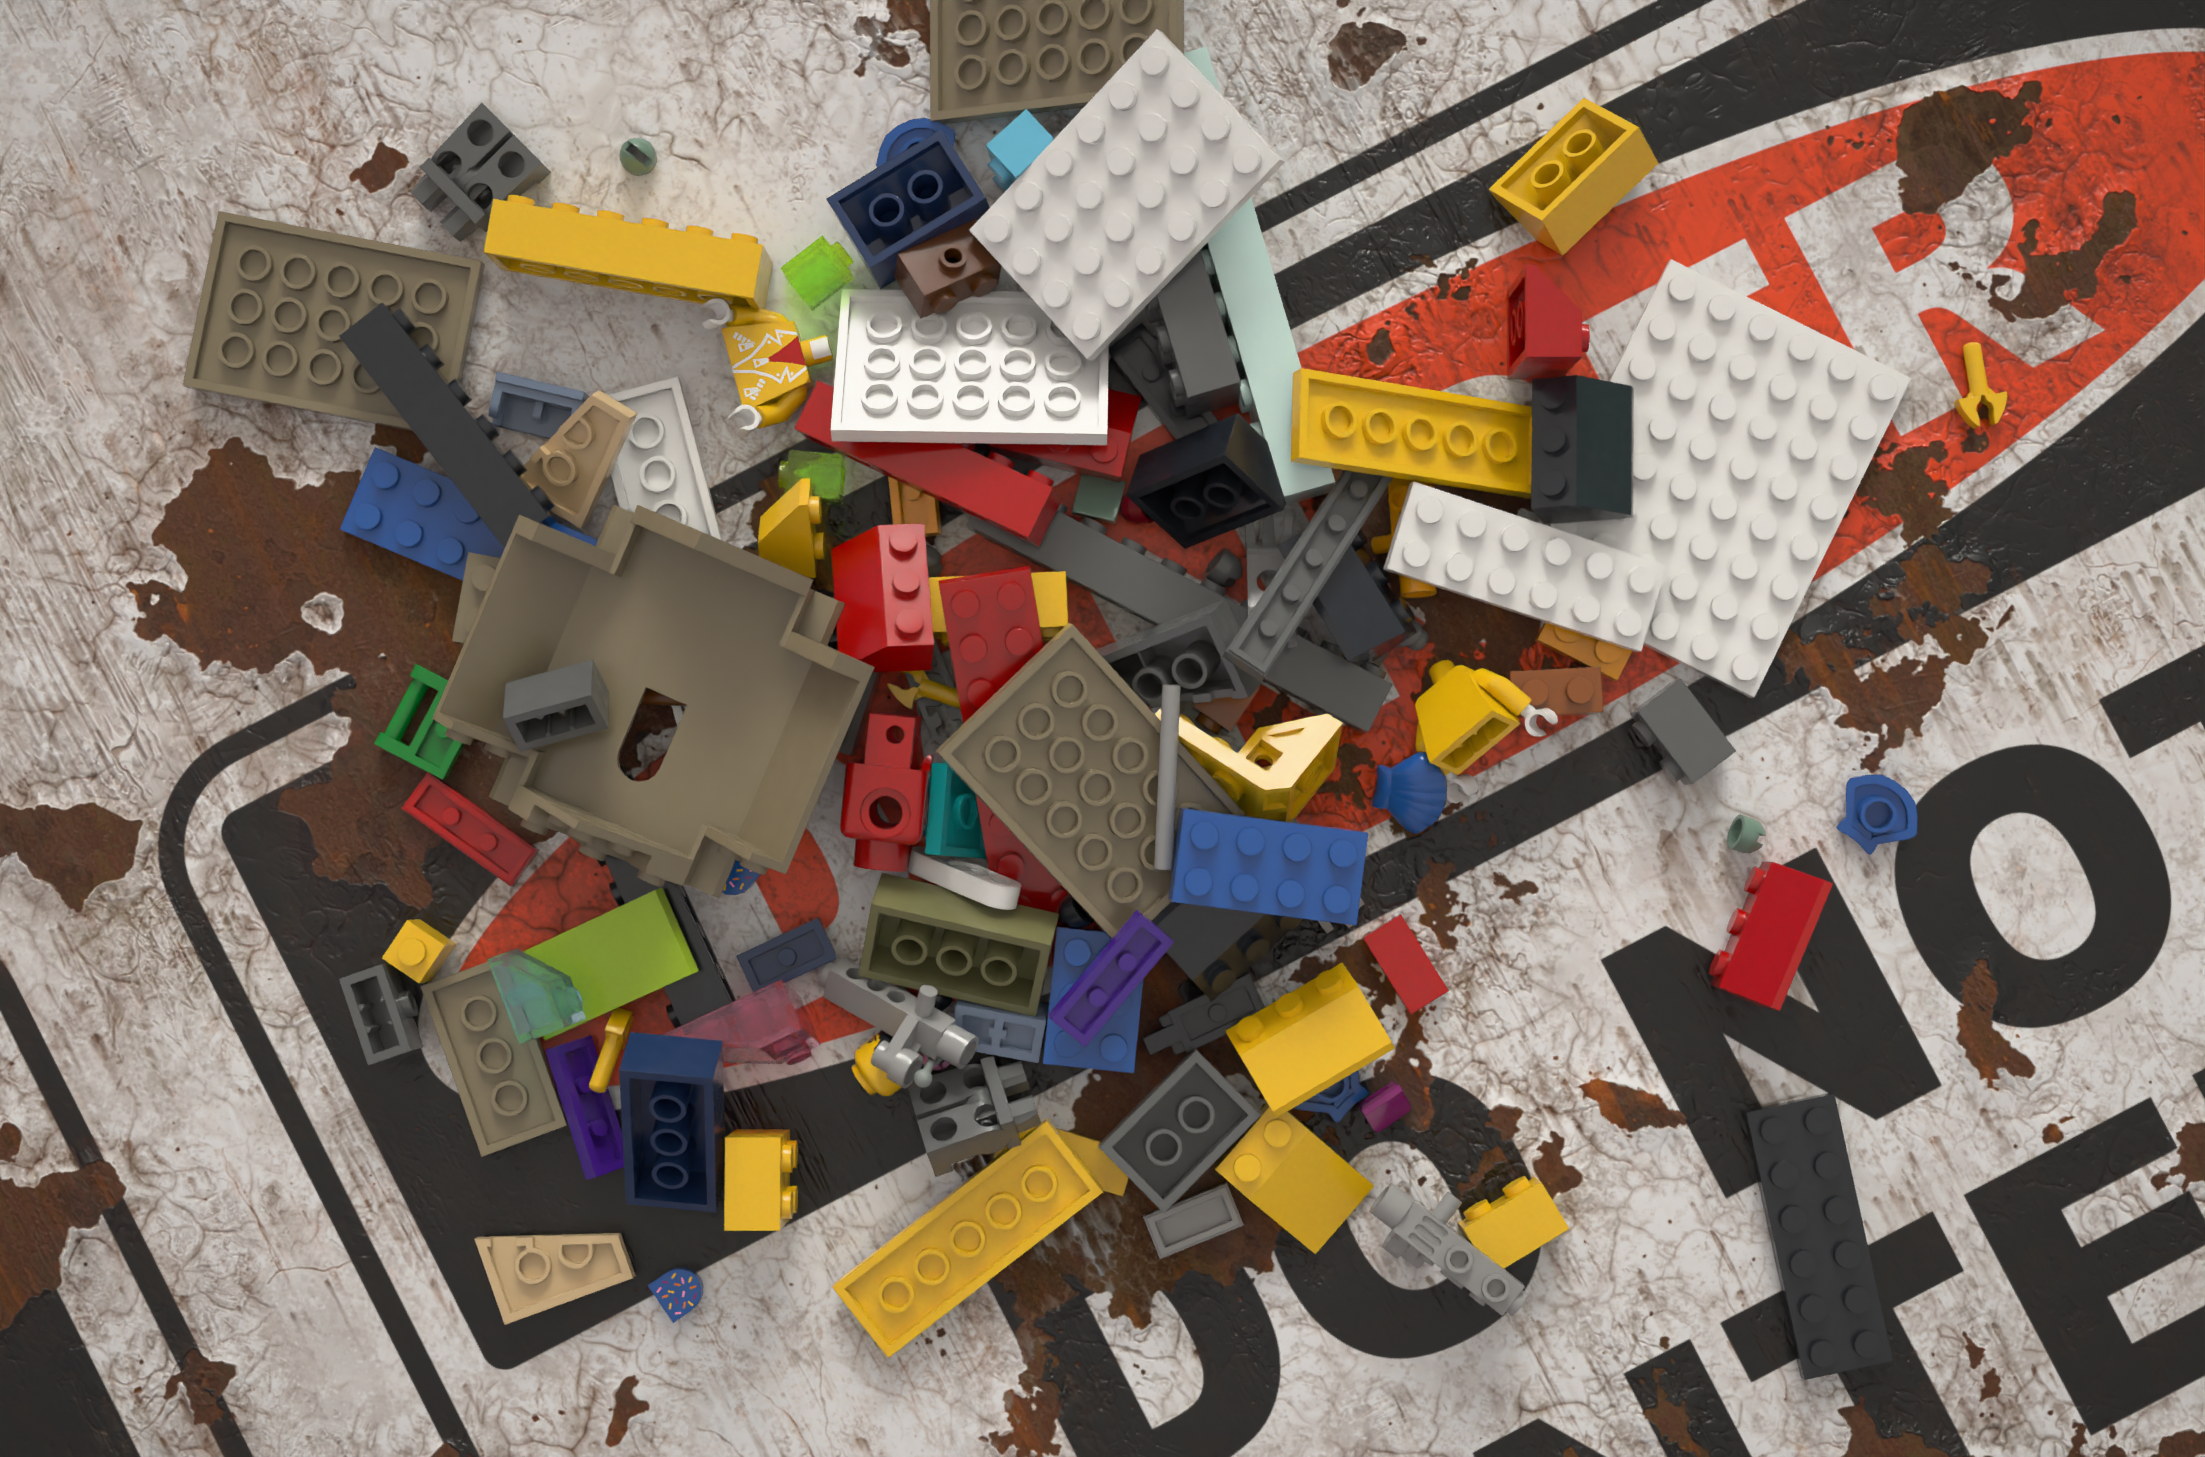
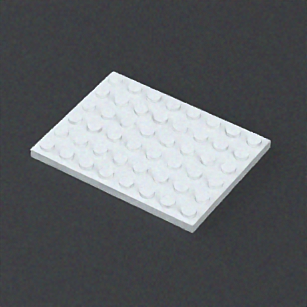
[1538,259,1911,698]

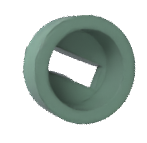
[619,138,657,176]
[1727,814,1766,853]

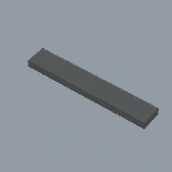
[1222,470,1393,682]

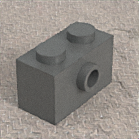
[503,659,609,752]
[1630,679,1736,785]
[339,963,424,1065]

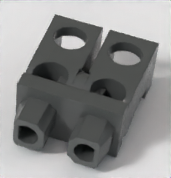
[410,103,551,242]
[908,1055,1041,1177]

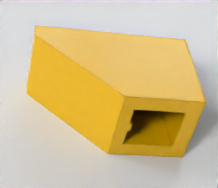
[758,478,826,578]

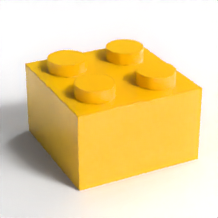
[724,1129,798,1231]

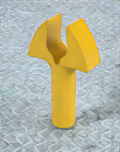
[1954,342,2007,429]
[887,671,960,710]
[589,1008,634,1093]

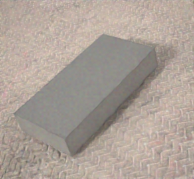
[1143,1182,1244,1259]

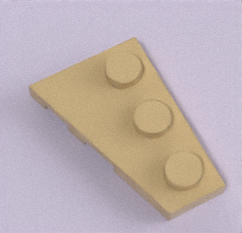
[522,390,638,529]
[475,1233,636,1325]

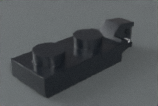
[1141,973,1265,1055]

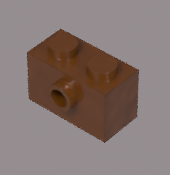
[894,219,1002,319]

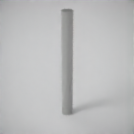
[1154,685,1181,870]

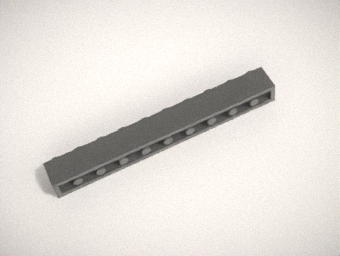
[966,503,1393,734]

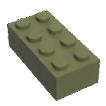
[859,873,1059,1017]

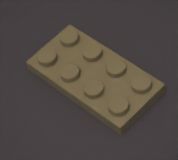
[420,955,568,1157]

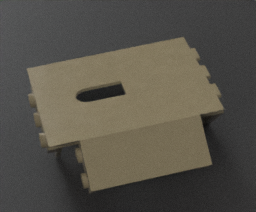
[432,505,874,898]

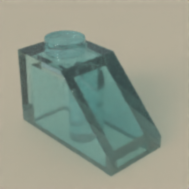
[487,949,586,1045]

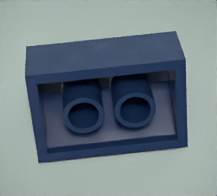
[826,129,990,290]

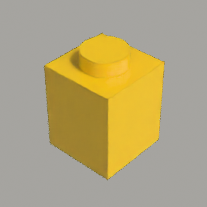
[382,919,456,983]

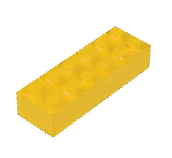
[484,195,773,309]

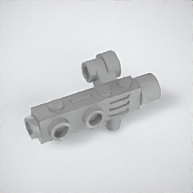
[818,957,979,1088]
[1369,1183,1528,1316]

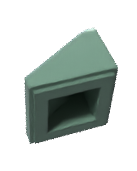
[1072,474,1126,525]

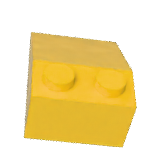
[1213,1102,1374,1254]

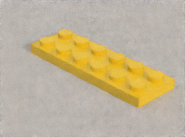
[1291,368,1532,499]
[832,1118,1103,1358]

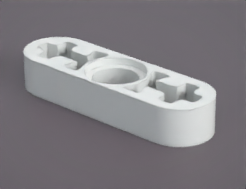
[907,846,1021,910]

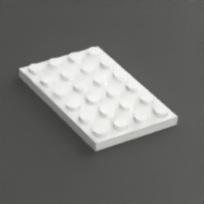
[970,29,1285,360]
[831,289,1109,445]

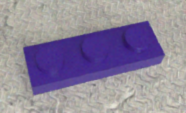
[1048,910,1174,1047]
[545,1035,624,1180]

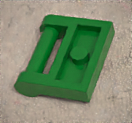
[374,664,465,780]

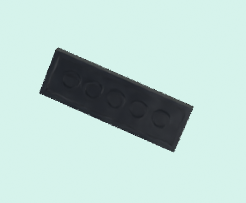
[1742,1093,1893,1380]

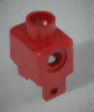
[840,711,934,872]

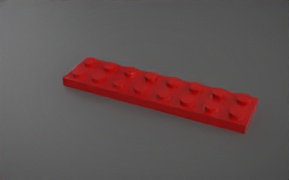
[939,566,1069,923]

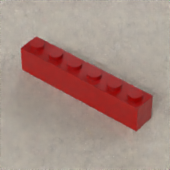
[794,380,1063,547]

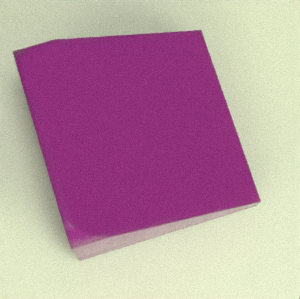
[1358,1081,1411,1133]

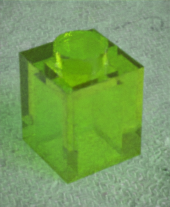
[780,235,854,311]
[778,450,847,505]

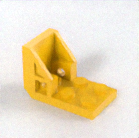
[1155,708,1343,822]

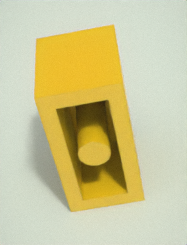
[1458,1176,1569,1268]

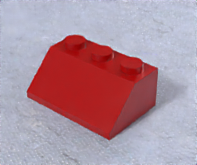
[1507,265,1590,379]
[989,389,1141,483]
[831,524,934,673]
[1709,862,1833,1011]

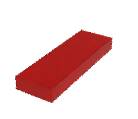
[402,772,540,887]

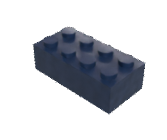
[619,1032,725,1213]

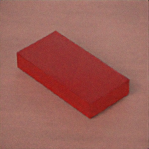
[1362,914,1449,1015]

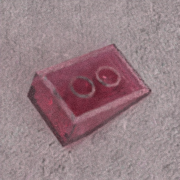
[663,979,821,1065]

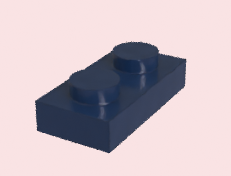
[736,917,838,997]

